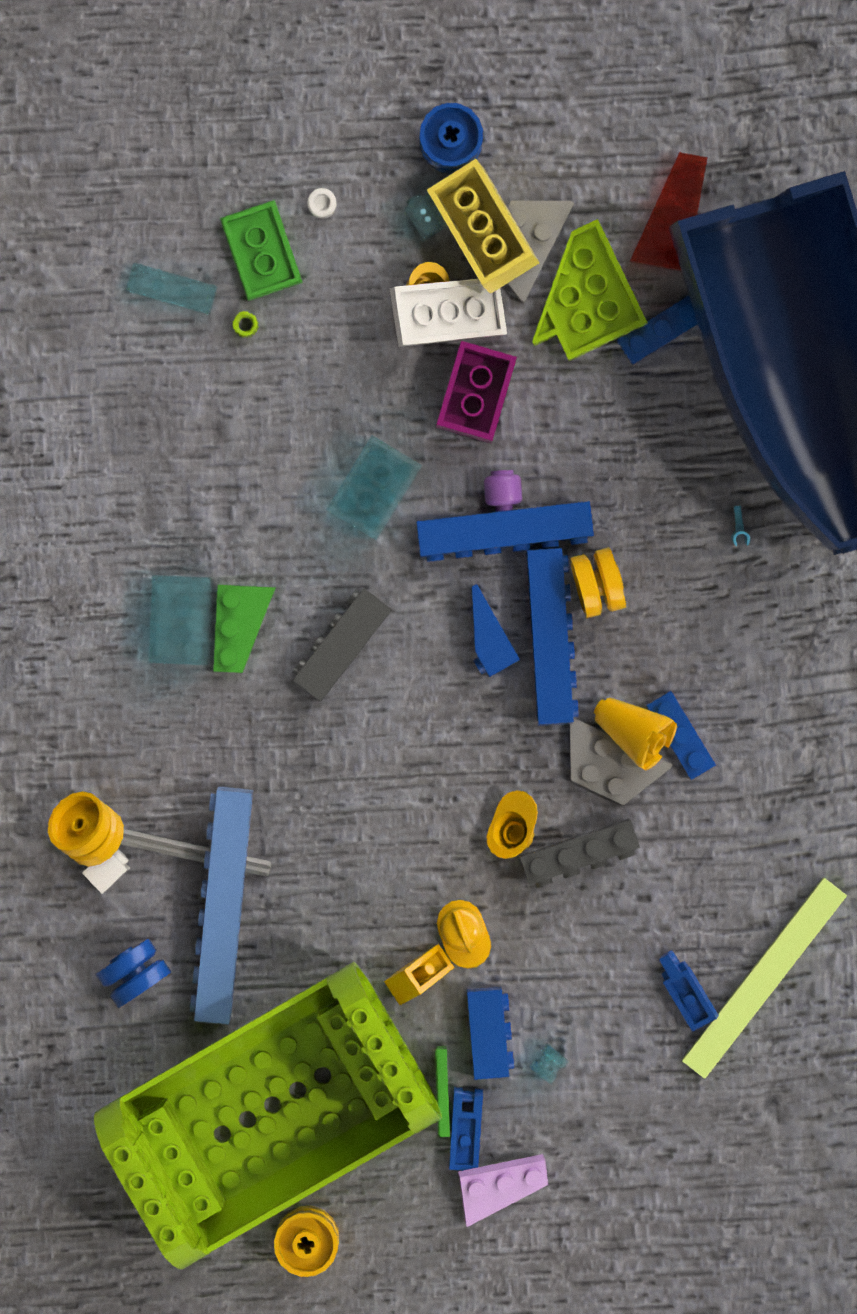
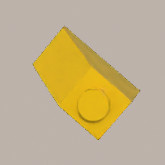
[384,944,455,1005]

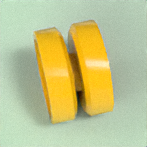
[569,547,626,619]
[48,791,124,867]
[274,1206,339,1277]

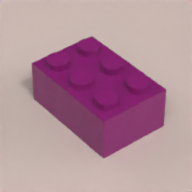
[436,341,517,444]

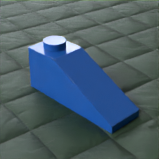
[471,584,520,677]

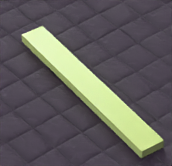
[681,877,847,1079]

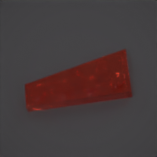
[630,152,708,272]

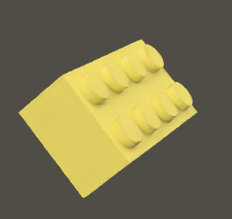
[427,159,539,294]

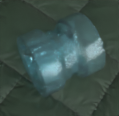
[529,1044,569,1085]

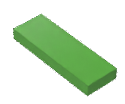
[435,1046,450,1137]

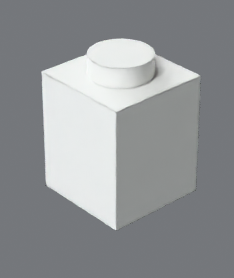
[82,849,130,894]

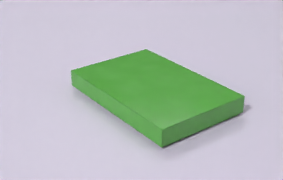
[220,200,303,302]

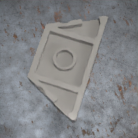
[507,201,574,303]
[569,718,672,805]

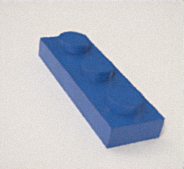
[617,296,698,365]
[646,691,716,780]

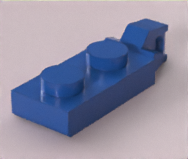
[659,950,719,1031]

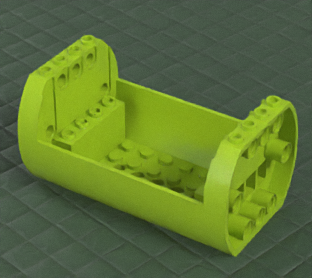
[94,962,442,1270]

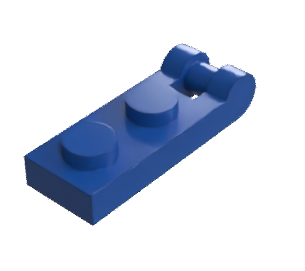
[449,1087,483,1171]

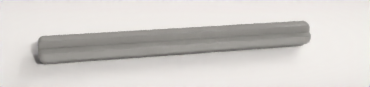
[121,829,271,877]

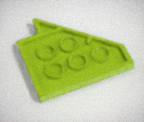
[532,219,648,361]

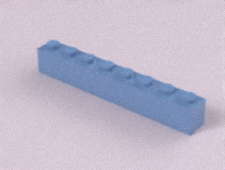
[190,787,253,1024]

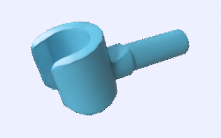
[731,506,750,546]

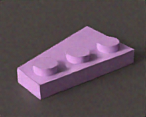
[458,1154,548,1227]

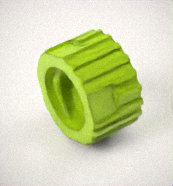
[232,311,259,338]

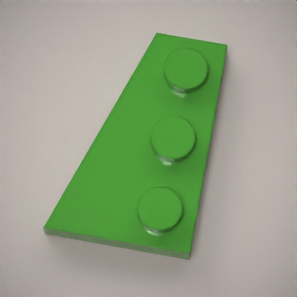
[213,585,276,673]

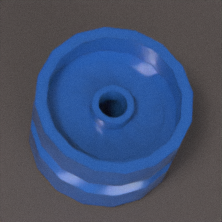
[420,103,483,173]
[95,938,171,1008]

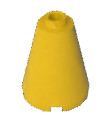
[594,697,677,770]

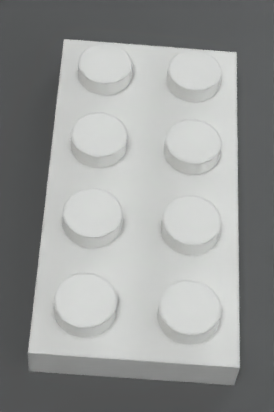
[390,279,507,347]

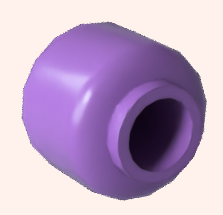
[484,470,522,512]

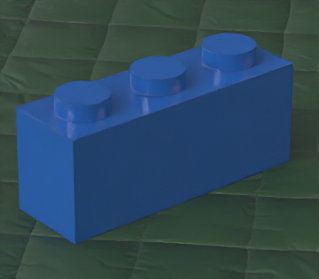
[467,987,514,1080]

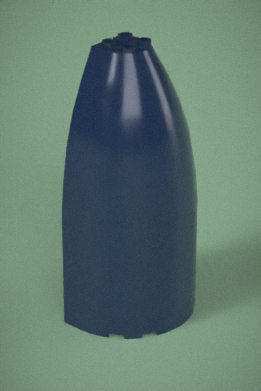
[669,171,857,555]

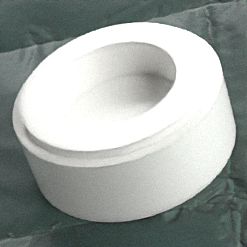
[307,188,337,219]

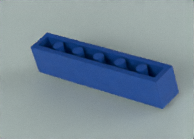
[416,501,594,562]
[526,548,579,726]

